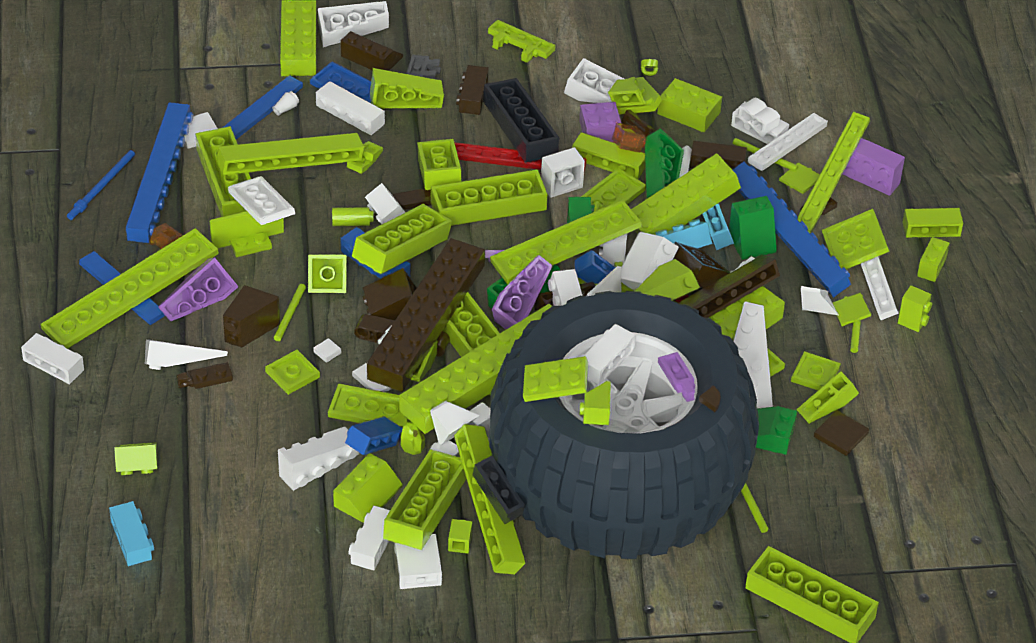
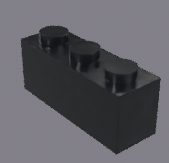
[472,456,525,524]

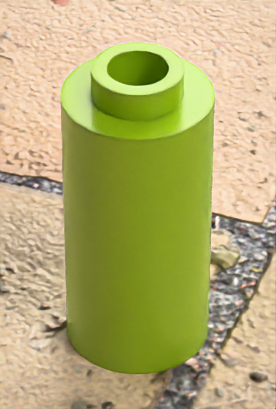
[332,207,373,226]

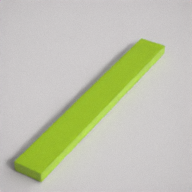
[797,112,870,233]

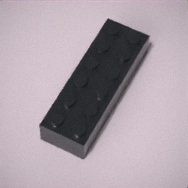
[483,78,560,163]

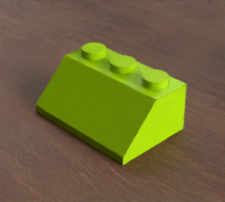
[333,453,403,523]

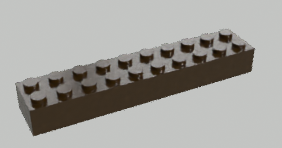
[367,238,485,392]

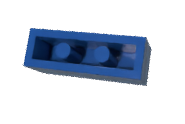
[345,417,403,455]

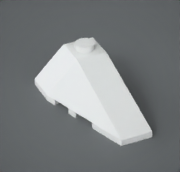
[145,339,227,370]

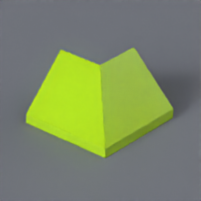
[308,254,347,293]

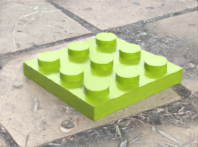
[822,209,890,269]

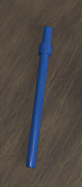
[67,150,135,220]

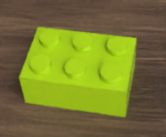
[657,78,722,132]
[417,139,461,190]

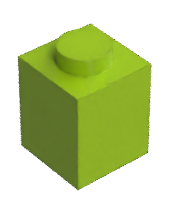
[448,519,472,554]

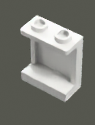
[394,534,442,589]

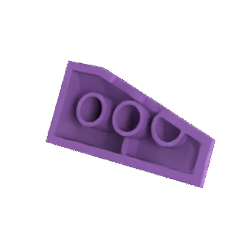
[492,255,552,330]
[158,258,238,321]

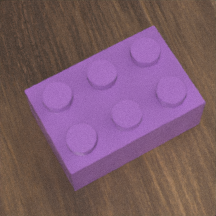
[843,138,905,196]

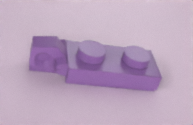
[658,352,695,402]

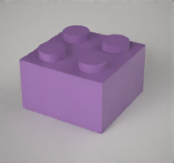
[579,102,622,142]

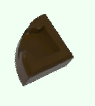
[699,385,721,412]

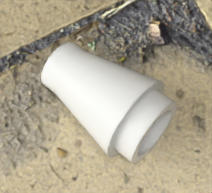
[272,91,299,116]

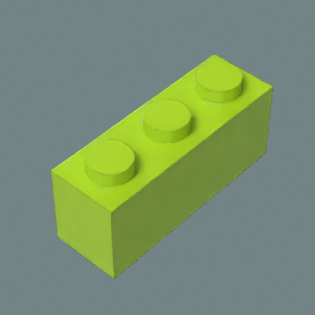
[903,208,963,238]

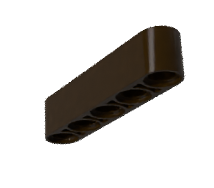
[354,314,450,357]

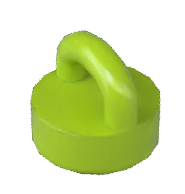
[641,59,658,76]

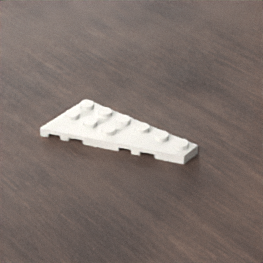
[734,302,773,408]

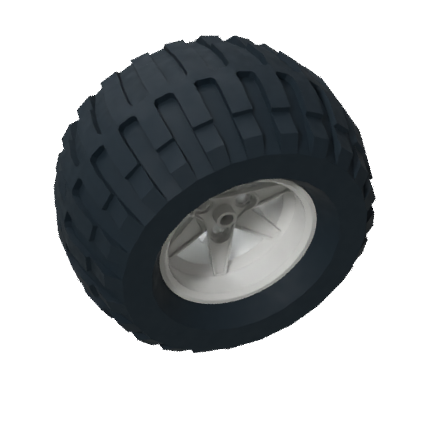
[489,291,759,559]

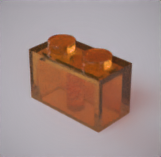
[612,122,646,153]

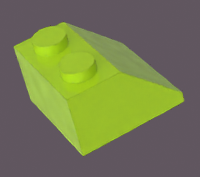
[114,442,158,475]

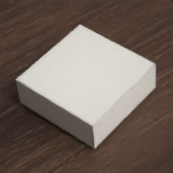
[314,338,341,363]

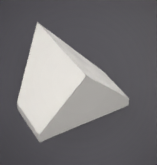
[801,286,839,315]
[430,401,480,445]

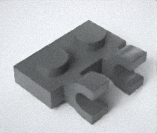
[406,55,441,80]

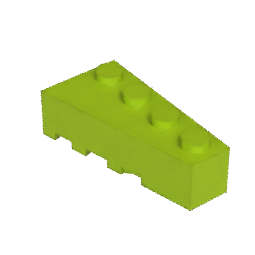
[370,68,444,108]

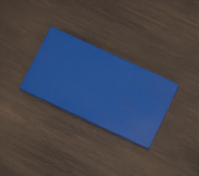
[310,62,371,103]

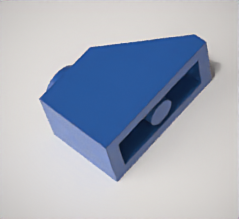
[575,250,616,284]

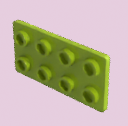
[210,211,284,258]

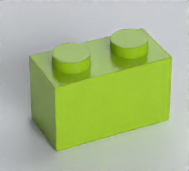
[917,237,950,282]
[898,286,932,332]

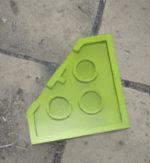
[617,77,662,115]

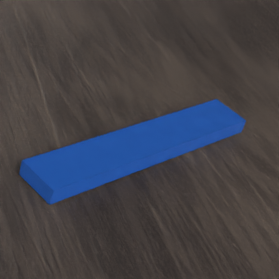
[222,75,303,139]
[79,251,165,325]

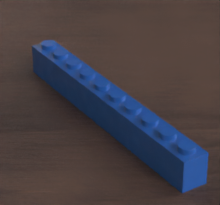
[126,102,193,243]
[733,162,851,298]

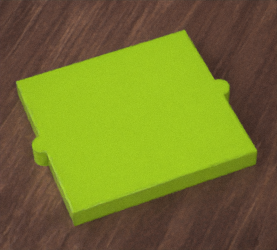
[779,163,820,194]
[832,293,871,326]

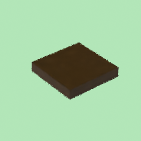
[814,410,869,456]

